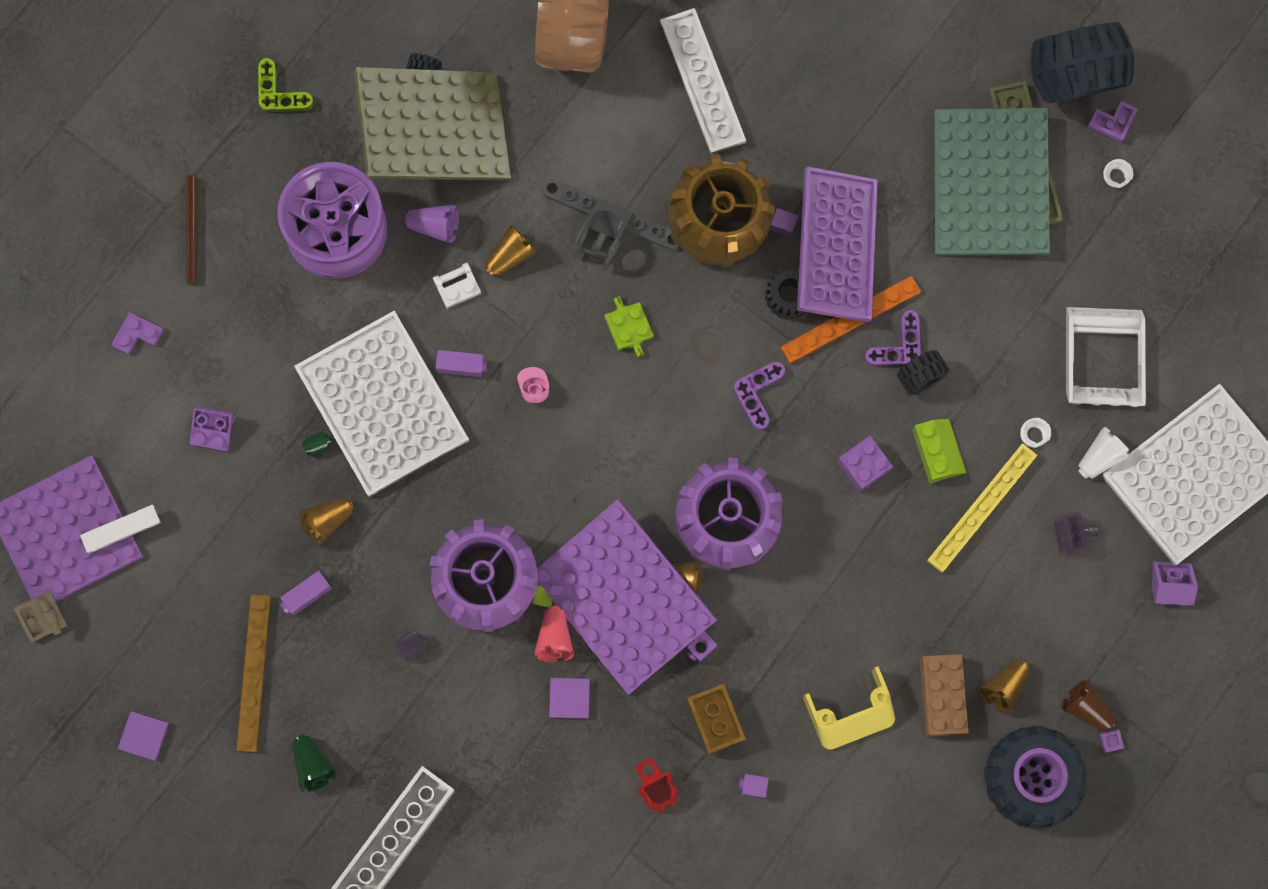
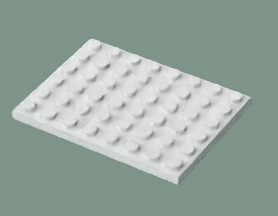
[294,311,469,497]
[1101,384,1268,566]

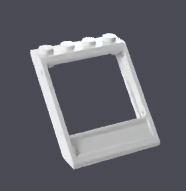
[1066,307,1146,407]

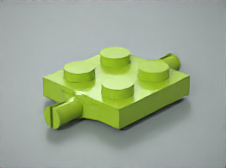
[604,296,654,358]

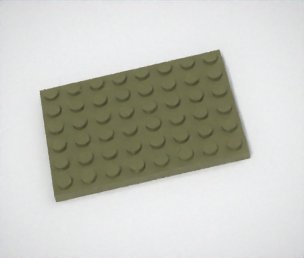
[354,67,511,181]

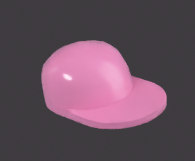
[517,367,549,404]

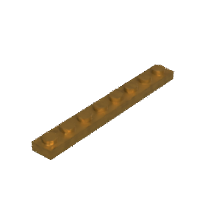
[237,594,271,752]

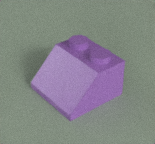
[1152,562,1198,606]

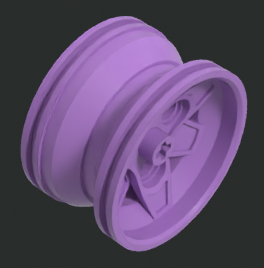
[278,162,387,279]

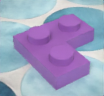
[1088,101,1138,143]
[111,312,164,355]

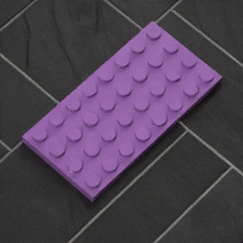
[797,167,877,322]

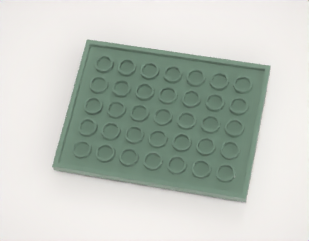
[934,108,1050,255]

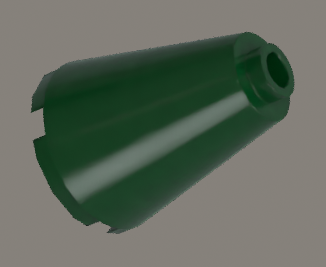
[292,735,337,792]

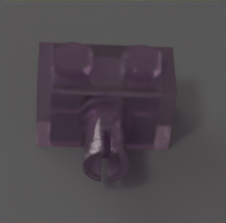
[1053,512,1098,556]

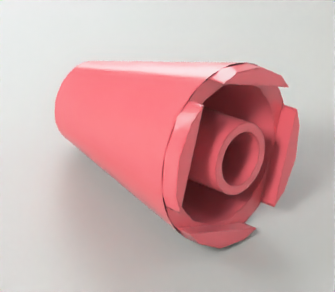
[535,606,574,662]

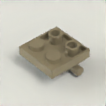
[14,590,67,642]

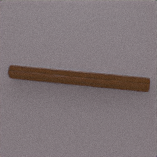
[186,175,197,284]

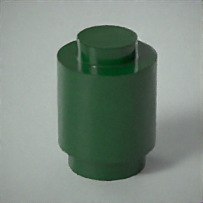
[302,431,332,456]

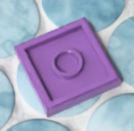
[549,678,590,719]
[118,711,169,761]

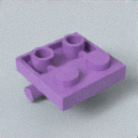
[190,406,236,451]

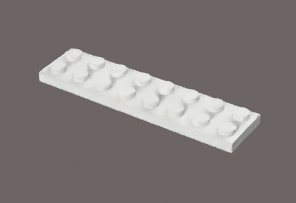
[660,8,746,155]

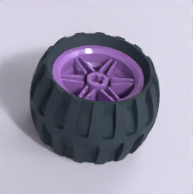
[1030,22,1134,103]

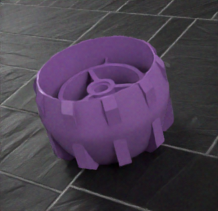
[675,457,783,571]
[430,519,538,632]

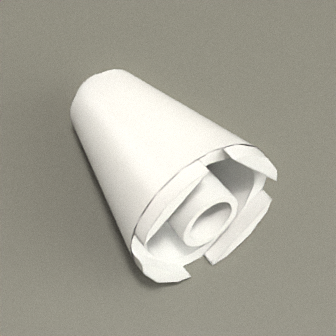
[1078,427,1132,479]

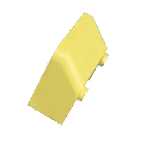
[803,667,895,750]

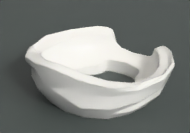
[1103,159,1133,188]
[1020,418,1051,448]

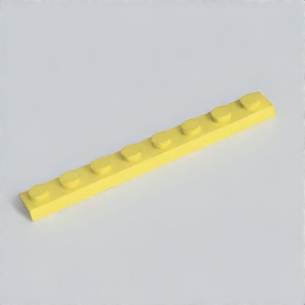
[927,443,1037,573]

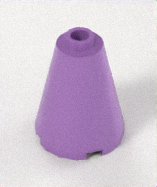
[404,205,459,243]

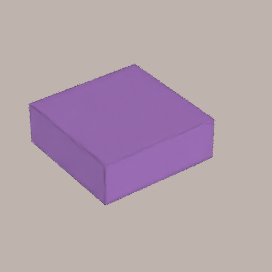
[1099,729,1124,753]

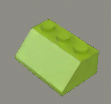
[912,419,966,484]

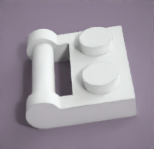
[433,263,481,309]

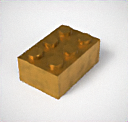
[687,684,746,755]

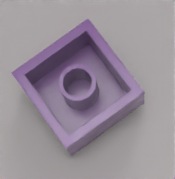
[837,436,893,493]

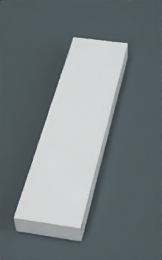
[80,504,161,554]

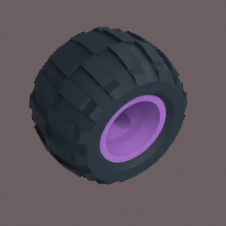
[984,726,1088,829]

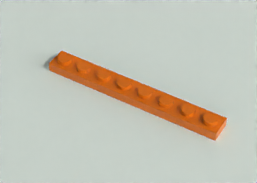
[780,276,921,364]

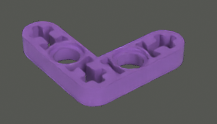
[865,310,921,366]
[734,362,785,431]

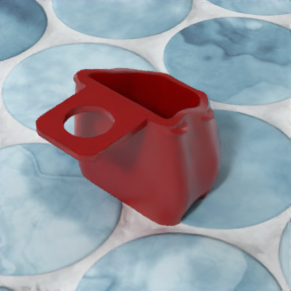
[636,758,678,813]

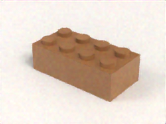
[920,654,968,737]

